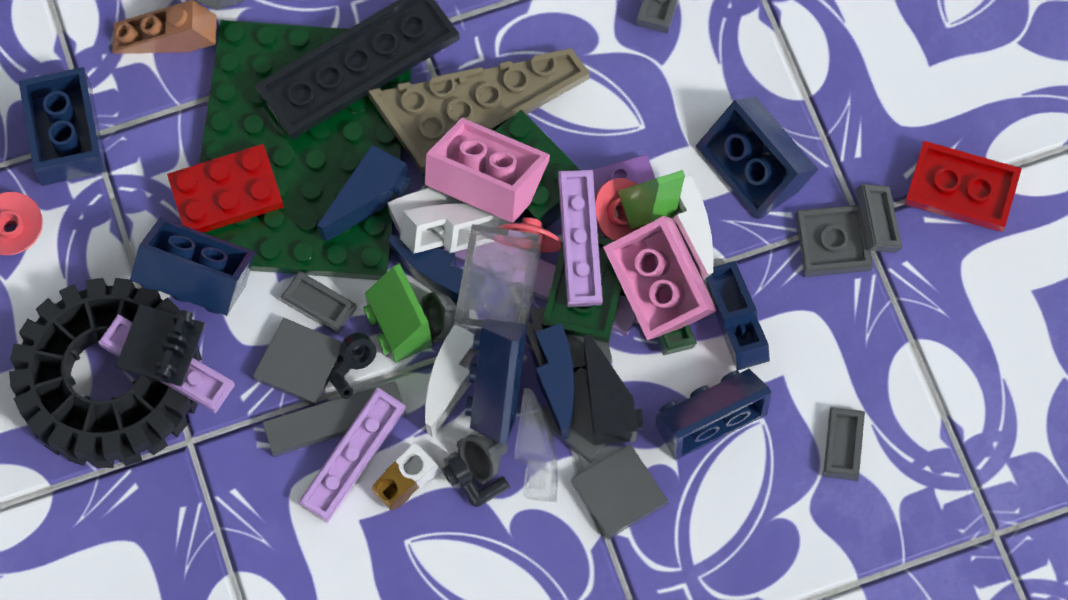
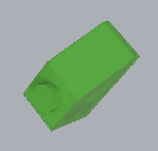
[618,170,685,229]

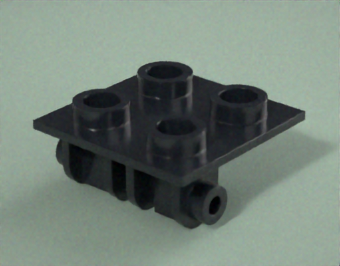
[115,304,205,387]

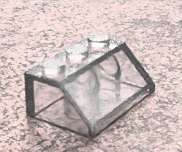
[454,224,542,333]

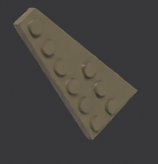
[368,48,590,174]

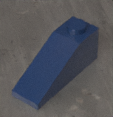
[317,145,410,242]

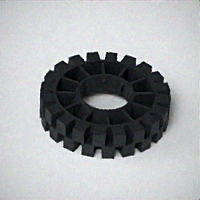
[9,278,202,468]

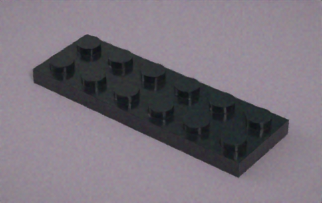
[255,0,460,141]

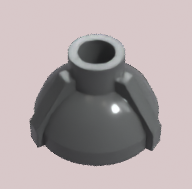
[421,292,468,343]
[456,435,507,485]

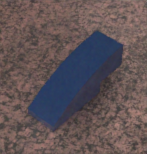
[388,235,485,311]
[705,261,770,370]
[536,322,575,440]

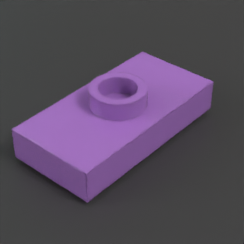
[593,154,655,196]

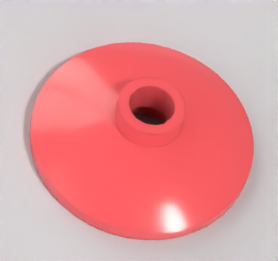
[595,178,643,241]
[0,192,43,255]
[494,218,562,253]

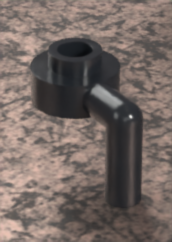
[329,333,377,399]
[441,451,510,507]

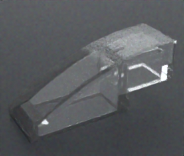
[514,389,558,502]

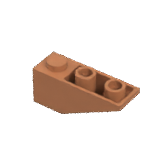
[112,0,216,54]

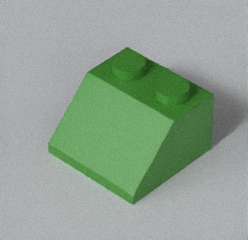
[363,264,433,363]

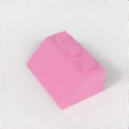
[425,118,550,223]
[603,216,717,340]

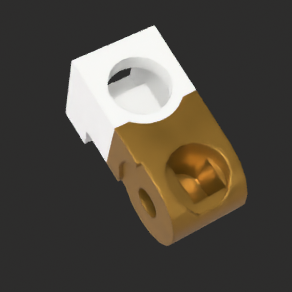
[371,442,442,511]

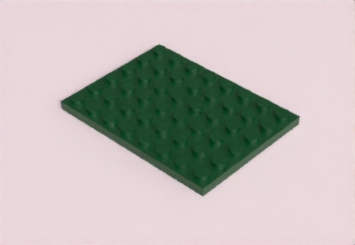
[199,20,413,280]

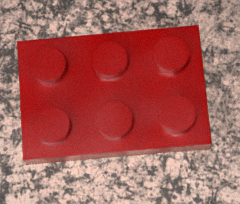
[905,141,1022,233]
[167,144,284,233]

